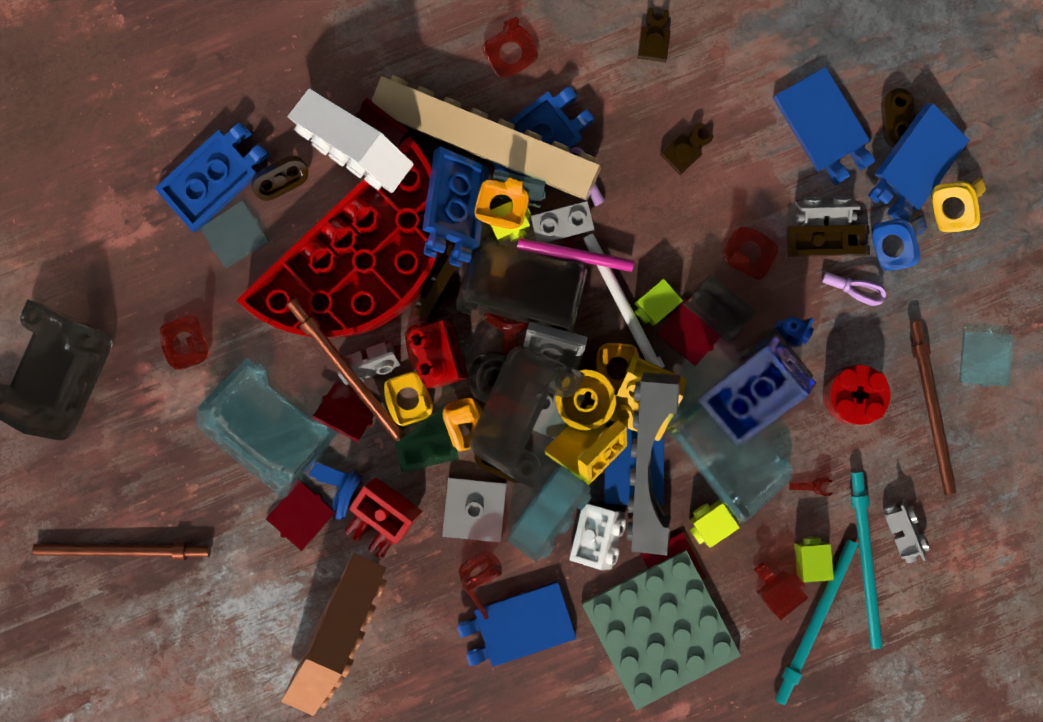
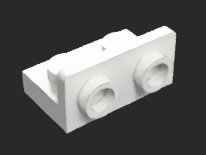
[569,503,626,570]

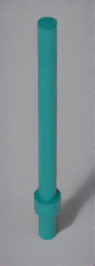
[851,471,883,649]
[775,539,859,705]

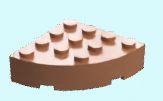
[281,553,387,716]

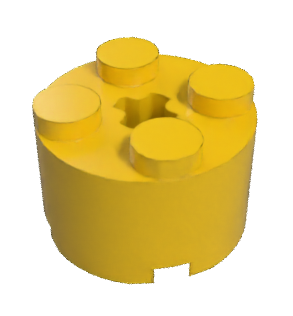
[555,370,616,431]

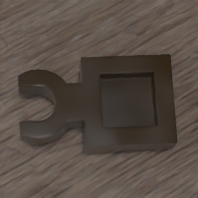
[637,8,671,63]
[661,123,714,175]

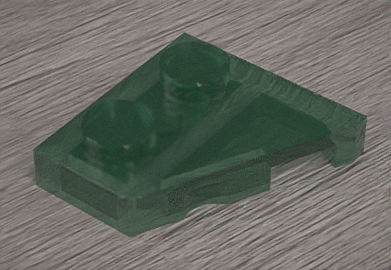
[395,404,460,473]

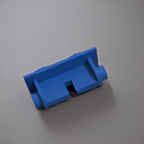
[773,317,814,349]

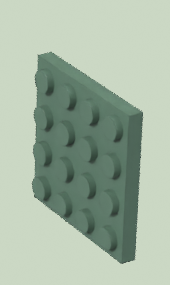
[582,549,741,711]

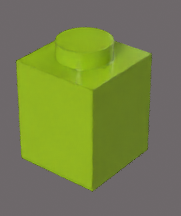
[634,279,683,326]
[794,536,834,583]

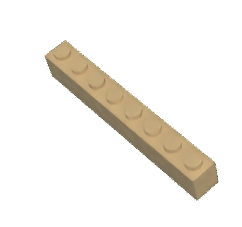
[372,75,601,201]

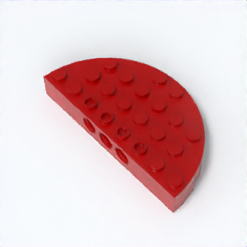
[236,136,440,339]

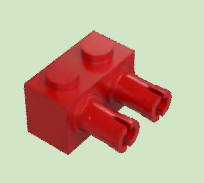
[408,320,469,388]
[344,477,423,558]

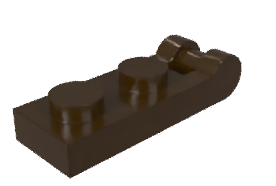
[787,225,870,257]
[415,243,463,322]

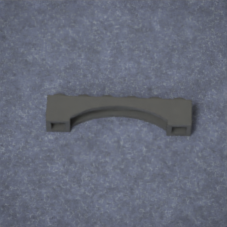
[627,372,680,555]

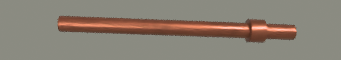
[286,297,405,442]
[910,321,956,495]
[32,542,211,560]

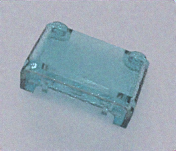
[196,358,338,498]
[665,385,794,525]

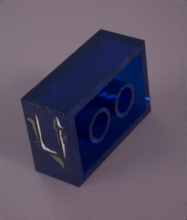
[698,336,816,447]

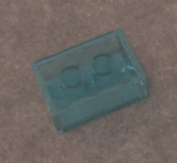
[507,464,592,563]

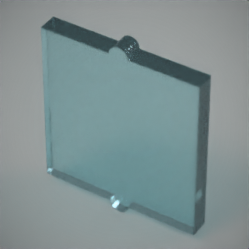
[493,170,547,208]
[200,201,269,269]
[959,331,1013,387]

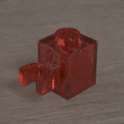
[753,562,808,620]

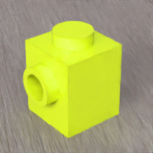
[490,201,532,243]
[689,501,740,548]

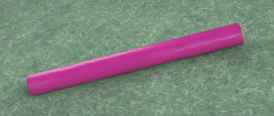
[517,238,634,272]

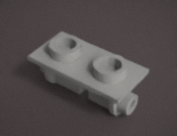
[795,196,861,226]
[530,201,594,243]
[337,341,401,386]
[884,499,930,563]

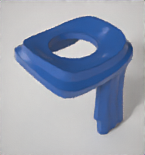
[872,216,927,271]
[308,462,362,520]

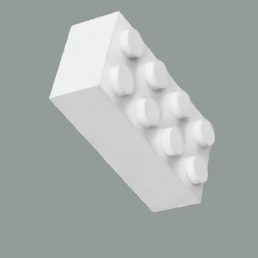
[287,89,414,193]

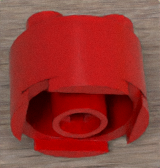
[823,365,891,425]

